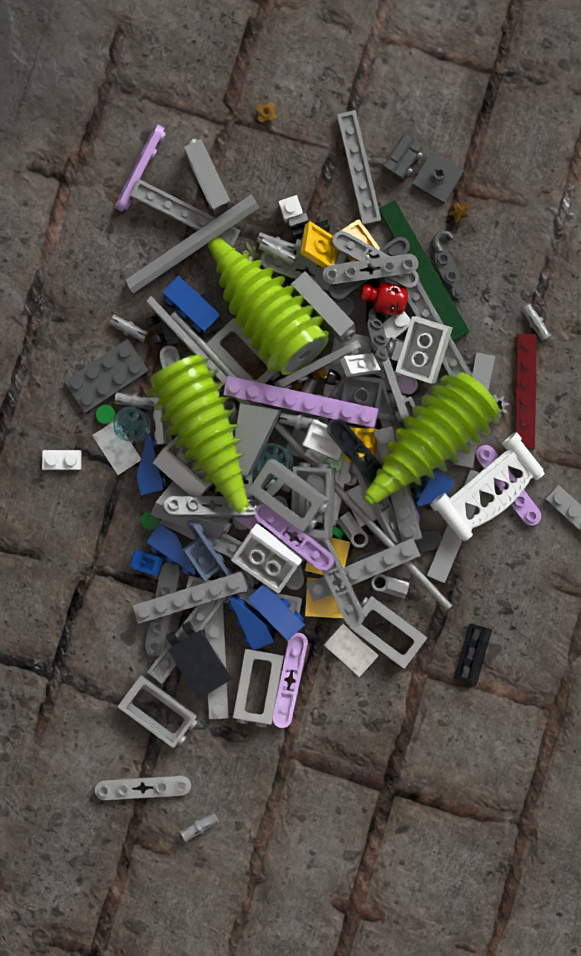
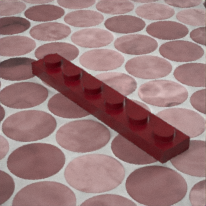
[515,334,537,449]

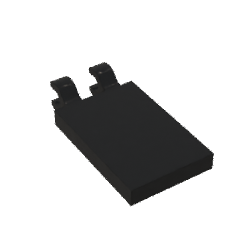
[145,292,223,346]
[165,621,232,699]

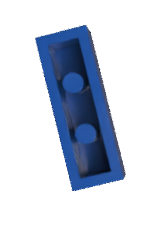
[163,276,220,334]
[248,584,305,641]

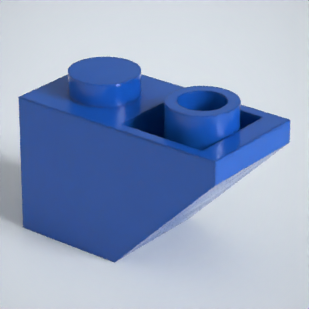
[415,470,455,507]

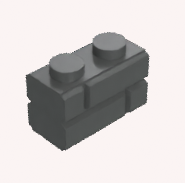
[383,134,424,181]

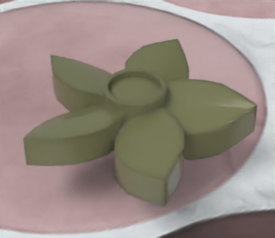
[240,242,260,262]

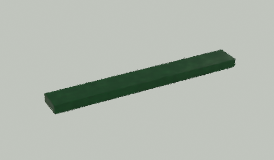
[379,200,470,341]

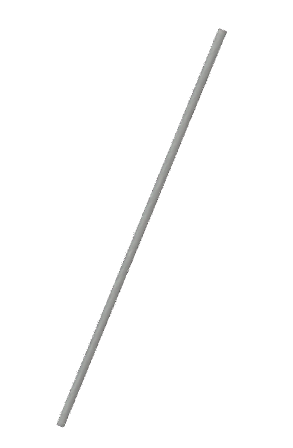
[170,311,452,611]

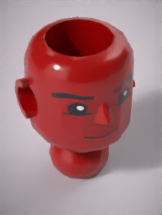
[360,282,408,316]

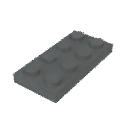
[64,339,149,413]

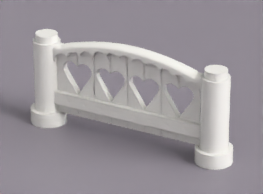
[430,432,544,541]

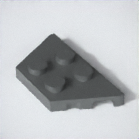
[328,374,396,421]

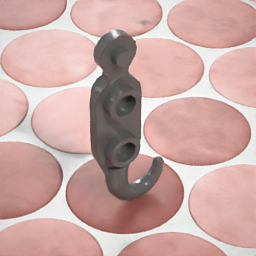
[432,230,465,299]
[366,307,390,362]

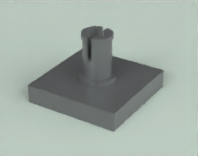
[412,151,464,204]

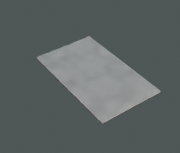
[92,420,141,475]
[324,624,378,677]

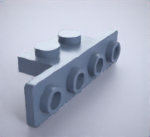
[182,521,234,581]

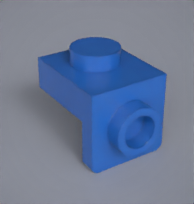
[130,549,163,577]

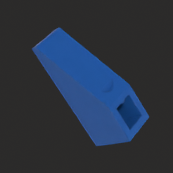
[136,434,167,496]
[147,523,197,576]
[228,594,275,650]

